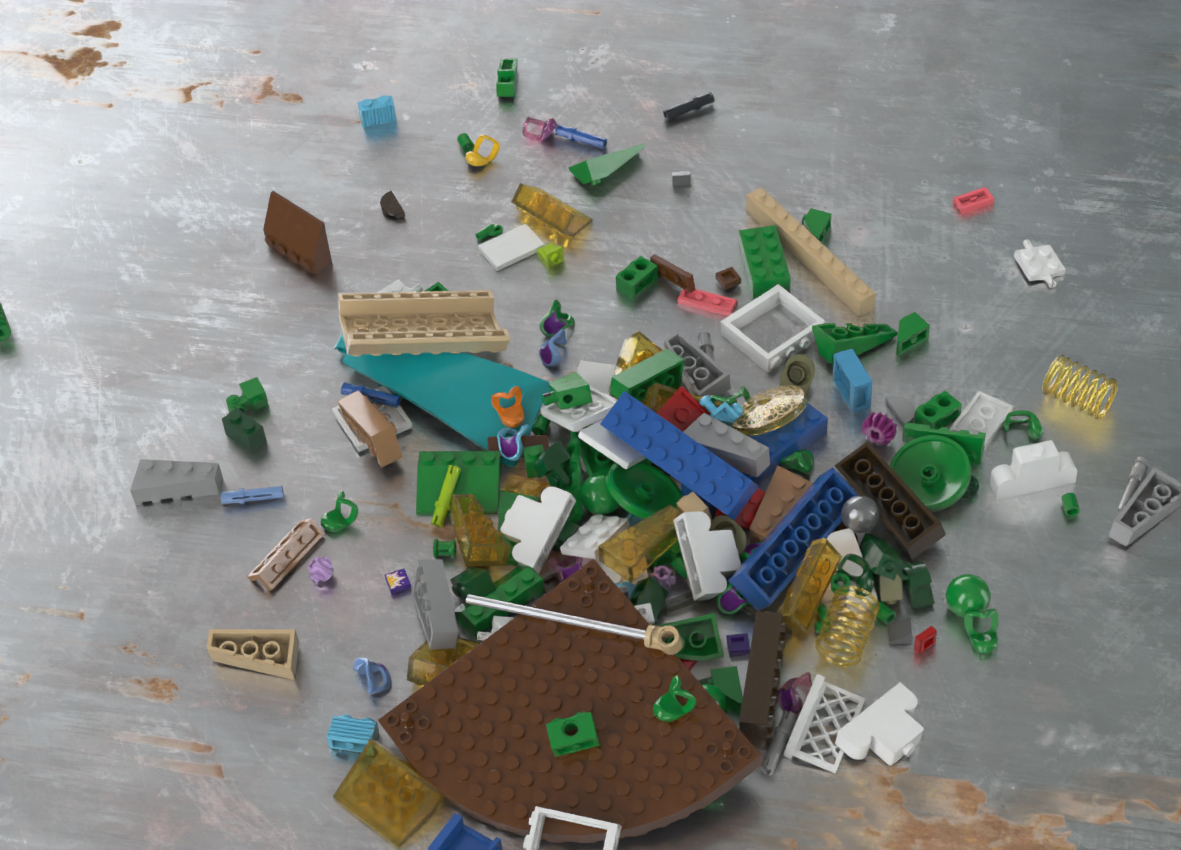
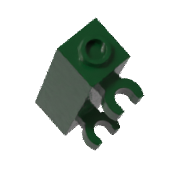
[859,532,913,580]

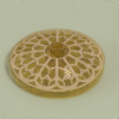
[732,386,808,436]

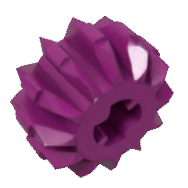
[862,411,897,446]

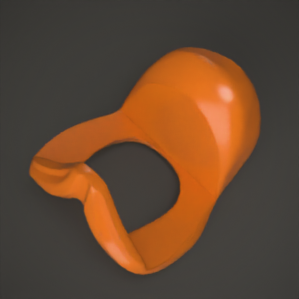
[491,386,524,428]

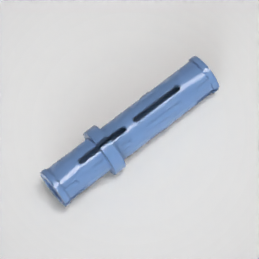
[221,486,284,505]

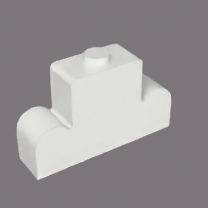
[989,440,1077,500]
[500,487,576,574]
[673,511,741,601]
[809,528,877,614]
[835,682,924,765]

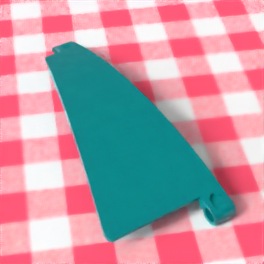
[334,333,550,467]

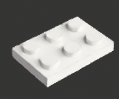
[560,514,630,559]

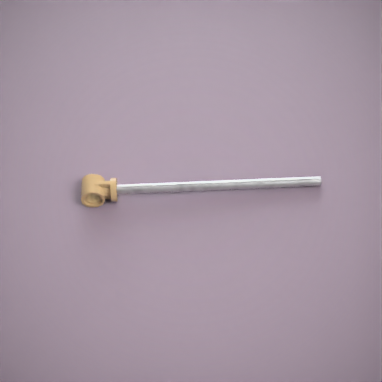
[466,594,682,655]

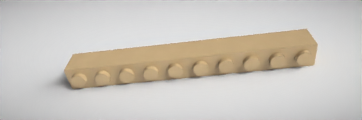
[746,187,876,318]

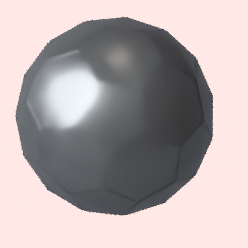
[841,496,879,533]

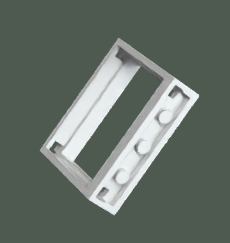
[721,284,826,373]
[523,806,622,850]

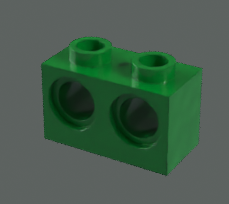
[615,256,658,300]
[914,390,962,430]

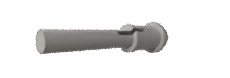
[1117,457,1149,513]

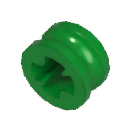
[831,573,850,595]

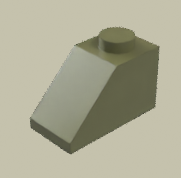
[874,573,903,604]

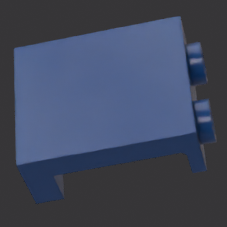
[428,813,503,850]

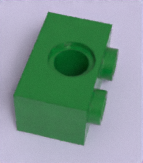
[546,712,600,757]

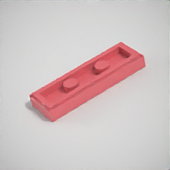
[678,289,738,316]

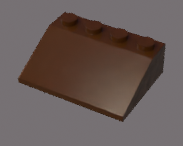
[263,191,332,275]

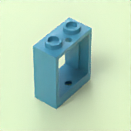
[833,349,873,414]

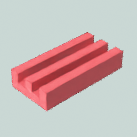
[952,187,994,215]

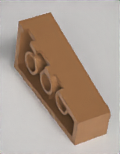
[337,391,403,468]
[750,465,813,544]

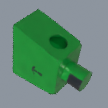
[541,372,593,410]

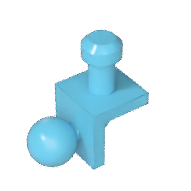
[700,395,743,427]

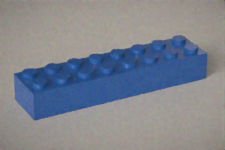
[600,391,759,520]
[681,397,828,520]
[728,467,859,611]

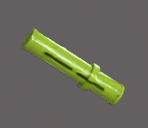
[430,465,461,528]

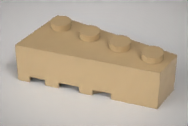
[206,629,299,680]

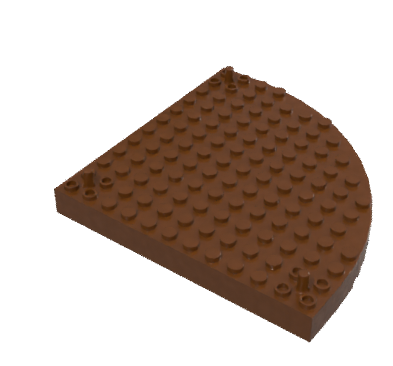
[378,559,763,844]

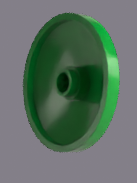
[889,435,972,512]
[606,461,683,523]

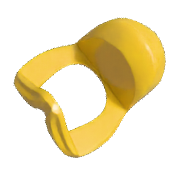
[465,135,500,166]

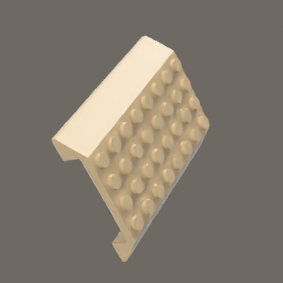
[338,290,510,356]

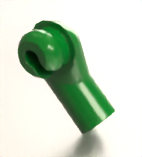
[475,224,503,241]
[814,603,831,633]

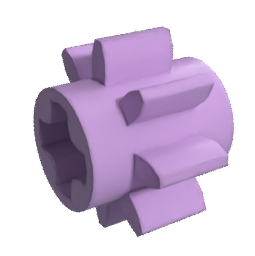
[308,556,334,583]
[649,565,676,591]

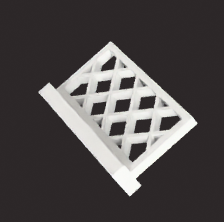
[783,674,865,773]

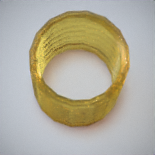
[1042,355,1118,419]
[815,586,880,667]

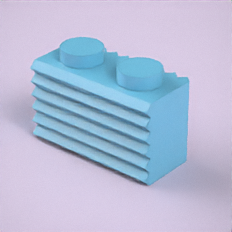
[357,95,397,128]
[327,714,379,755]

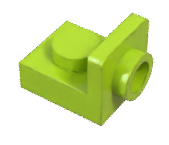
[537,242,564,268]

